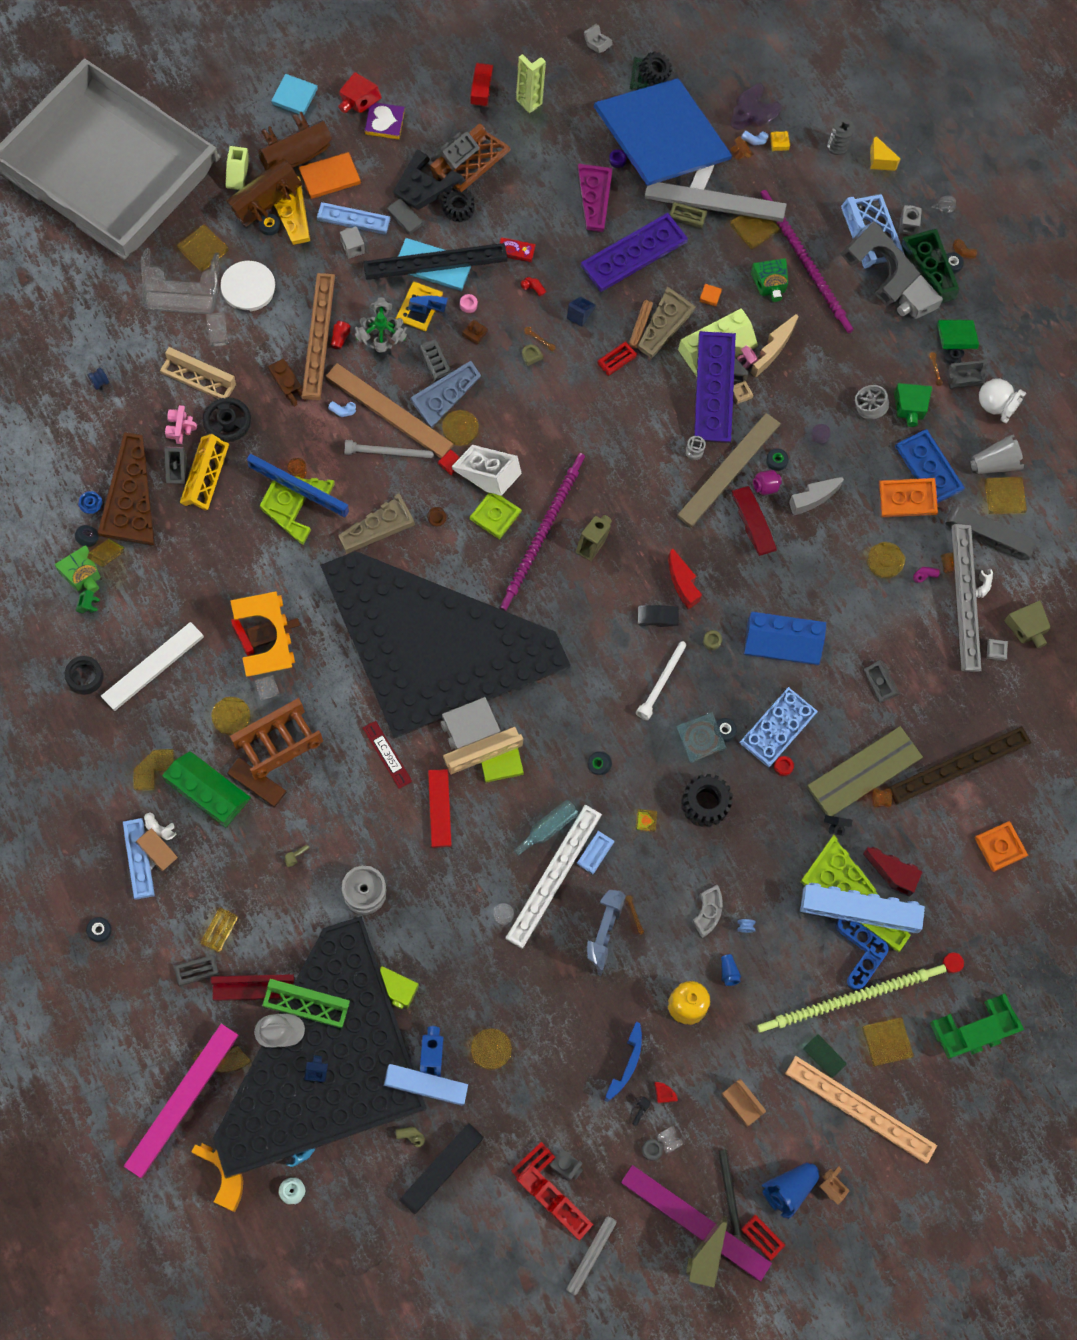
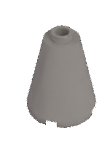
[970,435,1024,474]

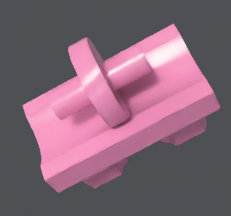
[165,405,197,444]

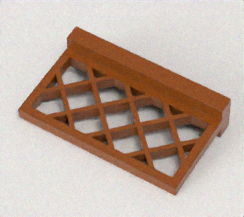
[430,123,511,192]

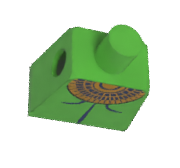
[54,545,101,593]

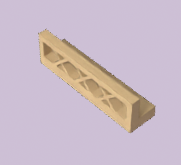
[160,347,236,399]
[443,727,523,774]

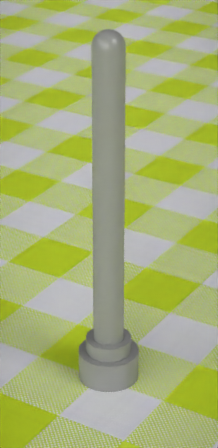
[344,440,434,458]

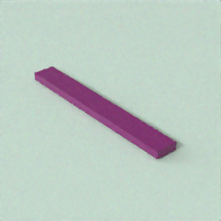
[621,1165,772,1282]

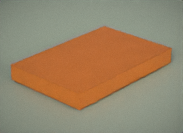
[299,152,361,199]
[879,478,938,517]

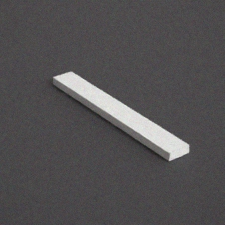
[505,805,602,949]

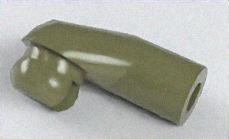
[396,1127,425,1147]

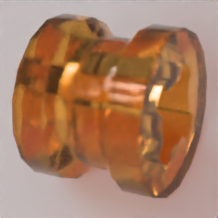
[288,458,307,479]
[872,788,892,808]

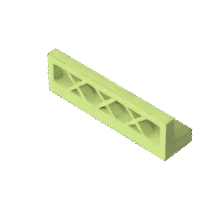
[516,54,546,113]

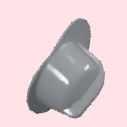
[254,1014,305,1048]

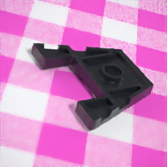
[393,149,465,210]

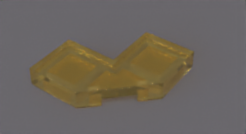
[134,749,174,790]

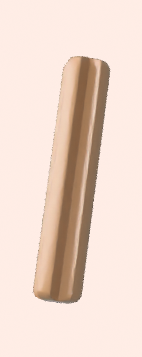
[629,300,653,349]

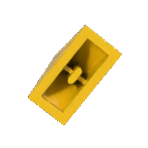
[870,136,901,171]

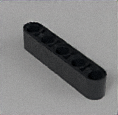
[399,1123,484,1215]

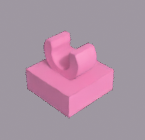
[737,345,759,369]

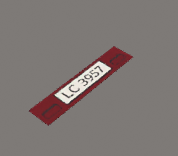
[363,720,412,789]

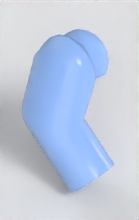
[741,131,768,146]
[328,401,356,417]

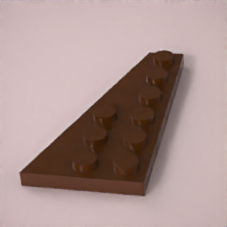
[98,432,155,546]

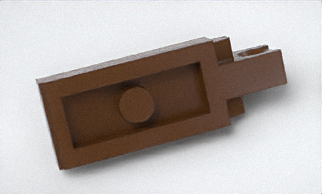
[245,617,300,647]

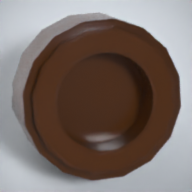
[427,507,447,526]

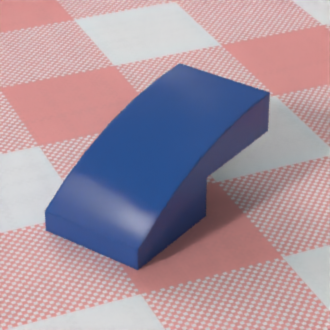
[408,296,448,314]

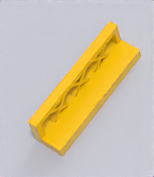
[180,434,229,510]

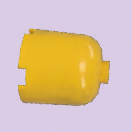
[668,981,710,1025]

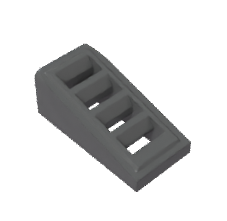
[419,339,451,381]

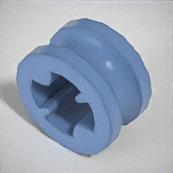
[737,919,756,933]

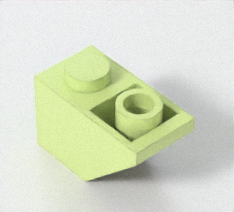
[226,146,249,190]

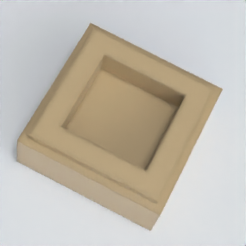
[733,381,753,405]

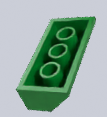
[162,751,251,828]

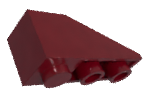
[863,847,923,897]

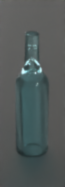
[514,800,579,856]

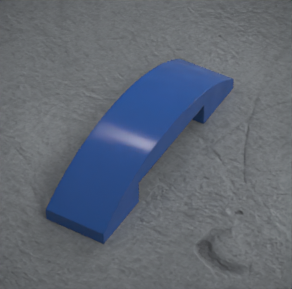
[604,1022,642,1102]

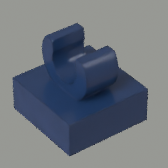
[304,1055,328,1082]

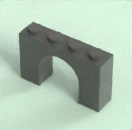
[840,221,920,306]

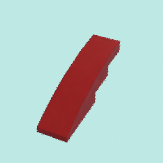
[516,1163,593,1241]

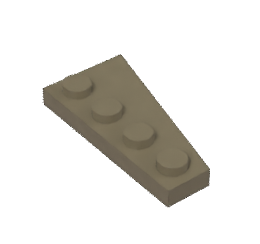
[638,287,696,359]
[338,493,415,554]

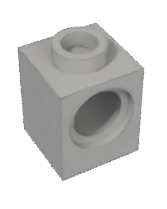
[899,205,922,235]
[340,226,365,259]

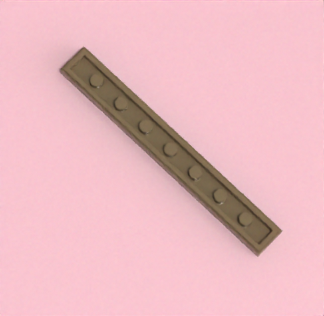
[677,413,781,528]

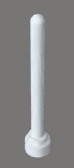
[636,641,686,720]

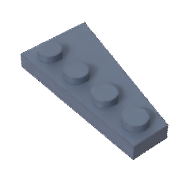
[410,361,481,428]

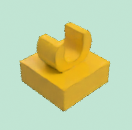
[770,131,790,151]

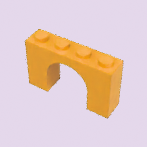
[230,591,295,677]

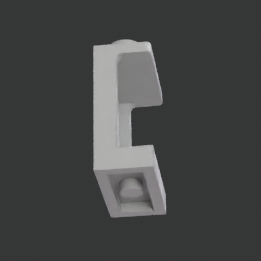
[440,697,501,750]

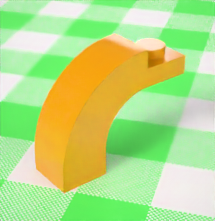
[192,1143,243,1212]

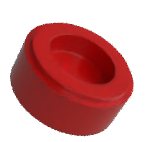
[774,756,794,776]
[943,953,964,974]

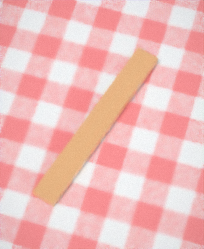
[785,1056,937,1164]

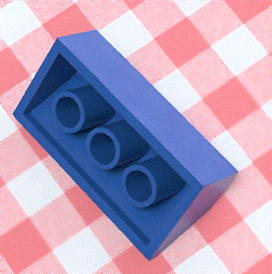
[744,612,826,665]

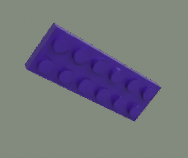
[581,213,688,292]
[694,331,736,443]

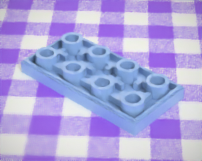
[740,687,818,767]

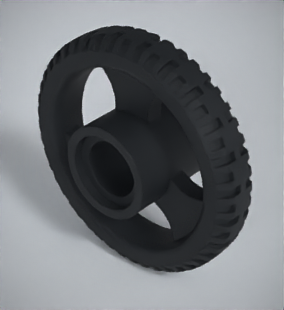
[203,397,251,443]

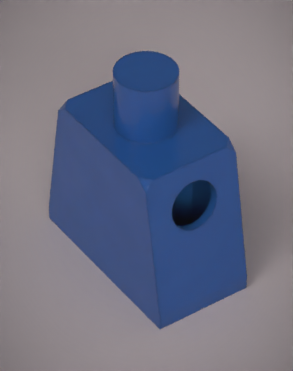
[420,1026,443,1077]

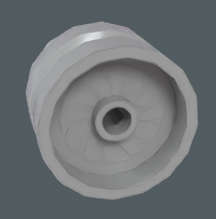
[342,866,387,915]

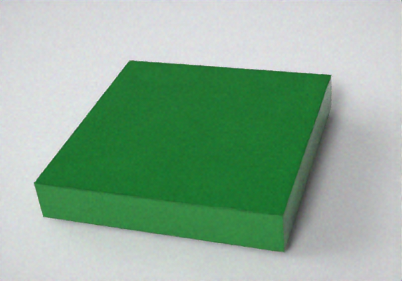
[937,320,979,349]

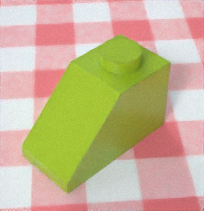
[380,966,419,1010]

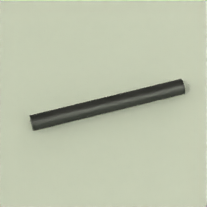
[719,1150,741,1236]

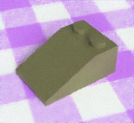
[686,1216,727,1287]

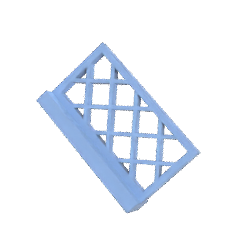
[841,194,904,269]

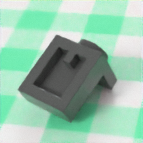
[550,1149,583,1182]

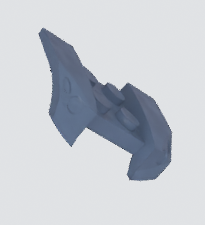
[587,890,626,976]

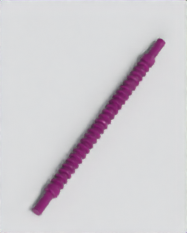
[760,190,854,333]

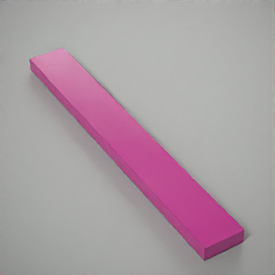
[124,1024,239,1178]

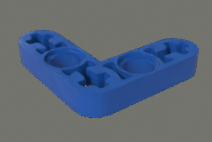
[836,919,888,990]

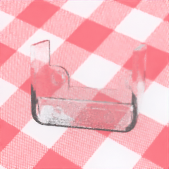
[141,248,219,314]

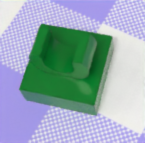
[76,590,100,614]

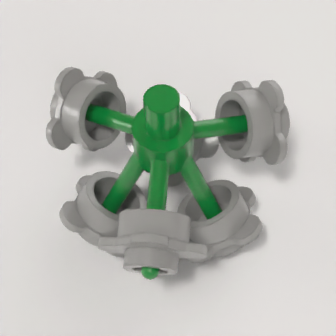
[355,297,407,352]

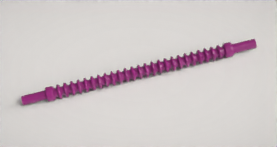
[499,453,585,611]

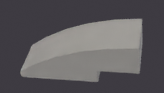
[789,477,844,516]

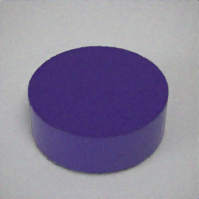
[609,149,627,168]

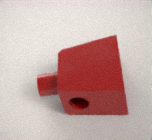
[338,72,382,114]

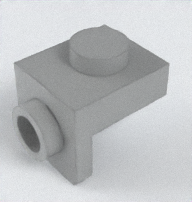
[584,24,613,53]

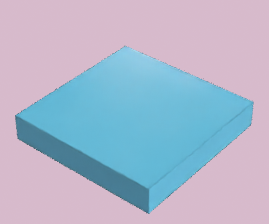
[271,74,318,116]

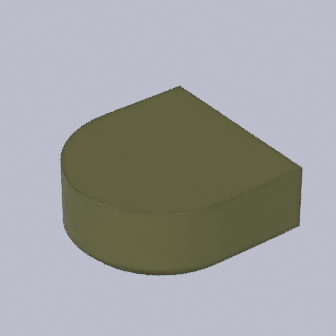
[522,344,543,366]

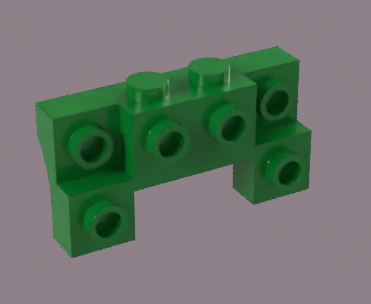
[930,993,1024,1059]

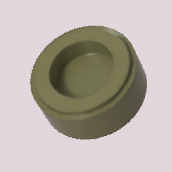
[703,630,722,650]

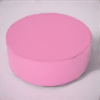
[460,294,478,313]

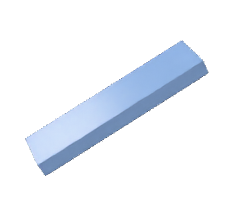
[317,202,390,235]
[123,818,155,900]
[384,1064,468,1106]

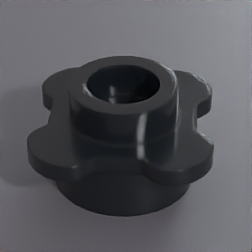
[944,349,965,364]

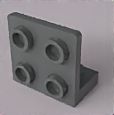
[430,131,480,170]

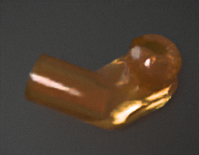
[953,239,977,258]

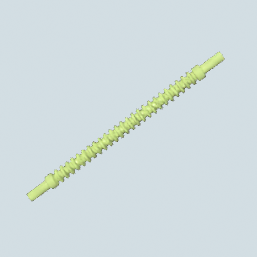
[757,964,946,1033]

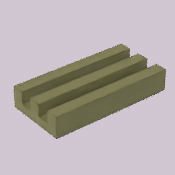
[670,202,707,229]

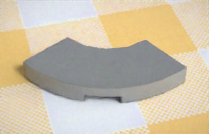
[692,884,723,938]

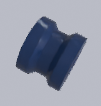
[87,367,110,390]

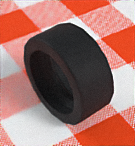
[64,656,104,695]

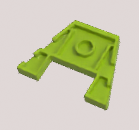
[260,476,335,545]

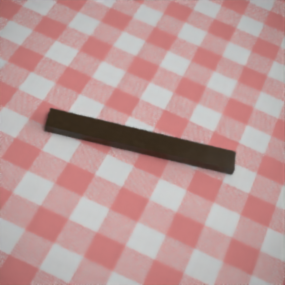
[888,726,1032,805]

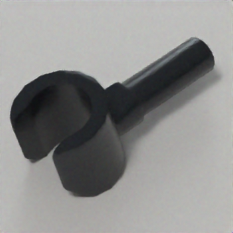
[632,1097,650,1126]

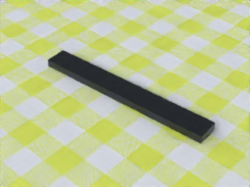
[363,243,507,280]

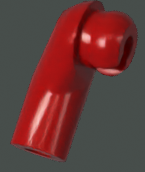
[521,277,547,297]

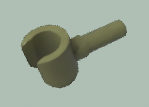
[285,844,309,867]

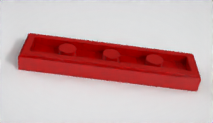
[428,769,451,848]

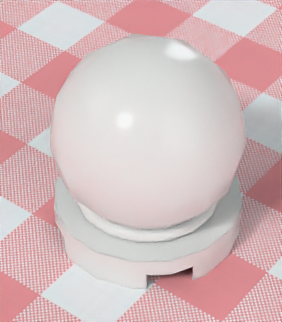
[979,379,1026,424]

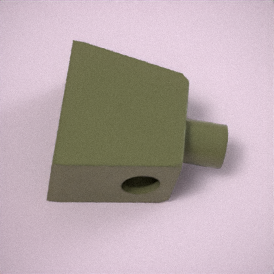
[576,515,612,562]
[1004,601,1050,649]

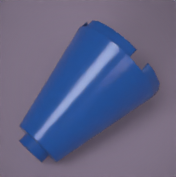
[762,1163,819,1219]

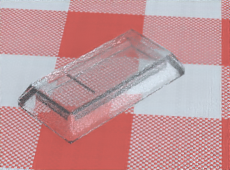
[206,312,229,347]

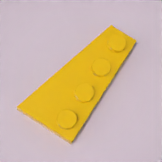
[275,176,310,245]

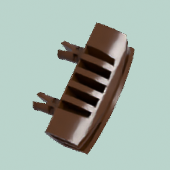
[258,112,332,170]
[226,158,302,227]

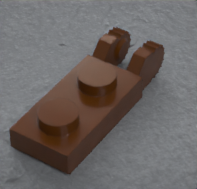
[268,358,308,407]

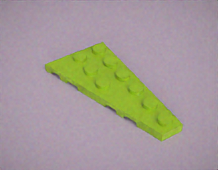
[800,835,911,953]

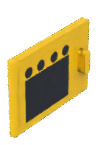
[395,281,443,331]

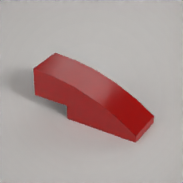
[470,63,493,106]
[668,549,702,610]

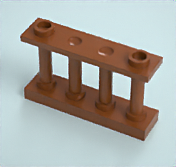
[230,698,323,780]

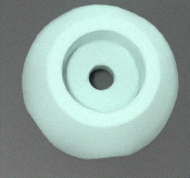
[279,1178,305,1204]

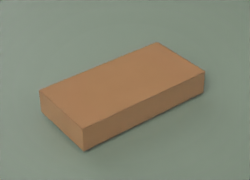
[136,828,178,871]

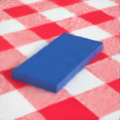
[895,429,965,504]

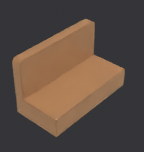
[721,1079,766,1127]

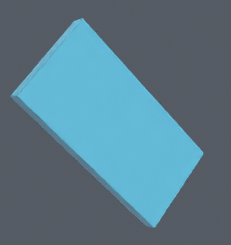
[398,238,471,291]

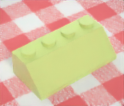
[678,308,758,377]

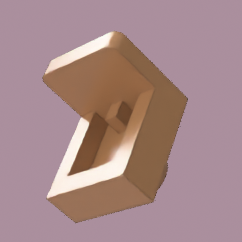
[820,1166,850,1205]

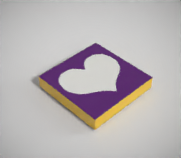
[365,103,405,139]

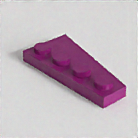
[578,163,613,232]

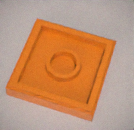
[974,821,1028,872]

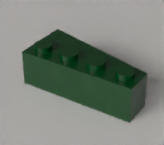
[901,228,959,303]

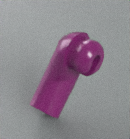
[913,567,939,583]

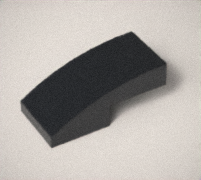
[638,605,679,627]

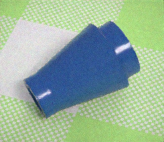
[721,954,741,986]

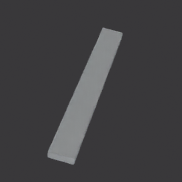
[645,182,786,222]
[952,524,982,672]

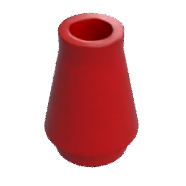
[330,321,351,350]

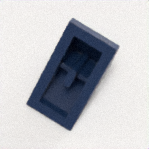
[567,297,596,327]

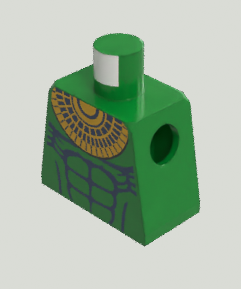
[751,258,788,302]

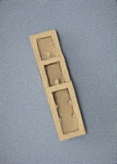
[751,314,799,378]

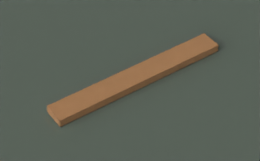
[302,273,335,400]
[326,363,454,458]

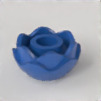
[78,491,102,514]

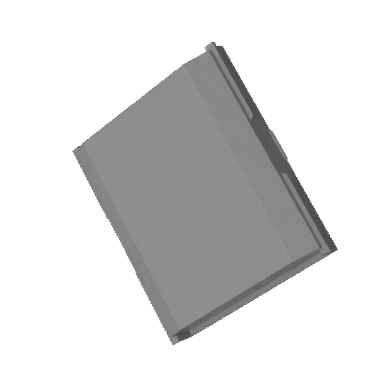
[0,58,221,260]

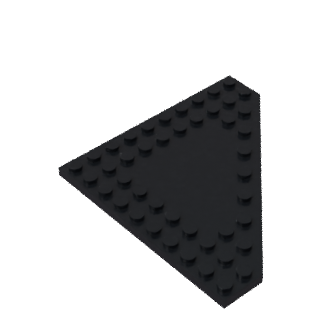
[320,551,571,739]
[213,916,426,1179]

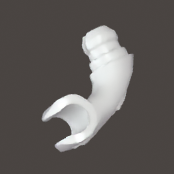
[976,569,993,599]
[144,813,177,840]

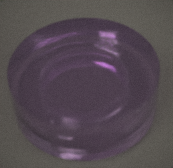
[811,424,831,443]

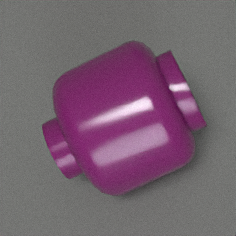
[753,469,782,496]

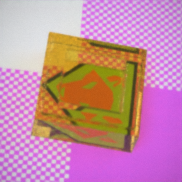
[636,809,657,832]

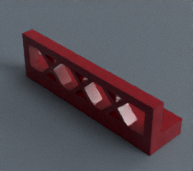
[211,974,295,1001]

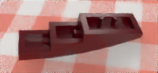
[732,486,777,556]

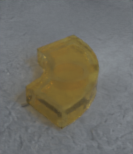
[193,1046,251,1073]

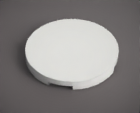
[221,261,275,311]

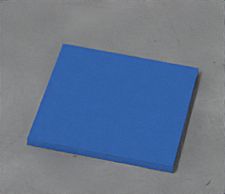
[593,78,732,186]

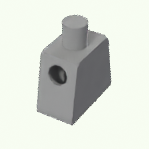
[897,275,943,319]

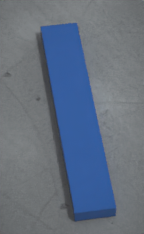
[247,454,349,517]

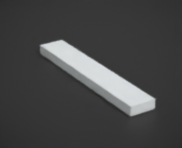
[101,622,204,711]

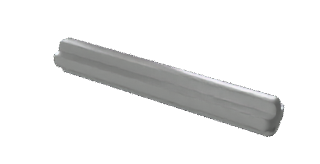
[567,1216,616,1295]

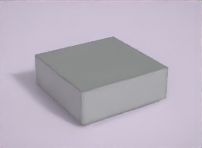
[987,639,1008,661]

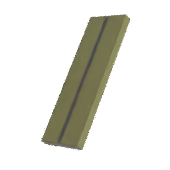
[807,726,923,816]

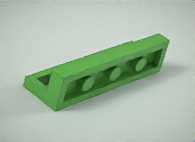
[262,979,350,1028]

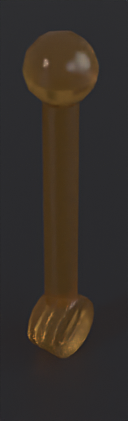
[525,327,556,351]
[929,352,943,386]
[625,895,644,934]

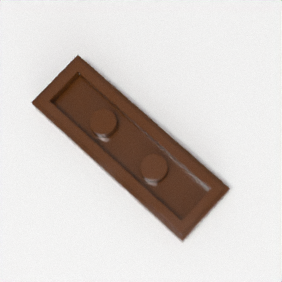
[227,758,287,808]

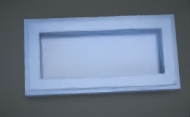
[577,831,615,874]

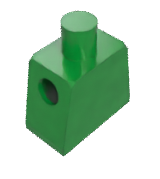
[894,383,932,427]

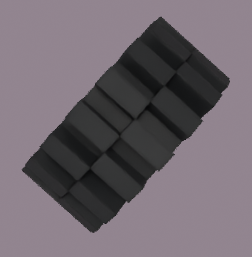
[639,51,673,85]
[443,188,475,222]

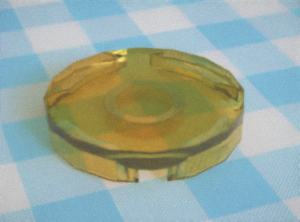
[442,410,479,446]
[867,542,905,579]
[211,697,251,735]
[471,1028,512,1070]

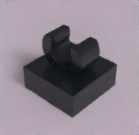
[824,815,853,836]

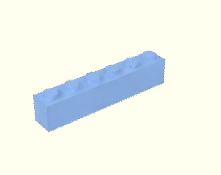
[800,883,925,933]

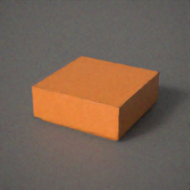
[699,284,722,307]

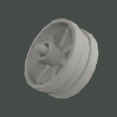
[855,385,889,419]

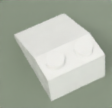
[452,445,522,496]

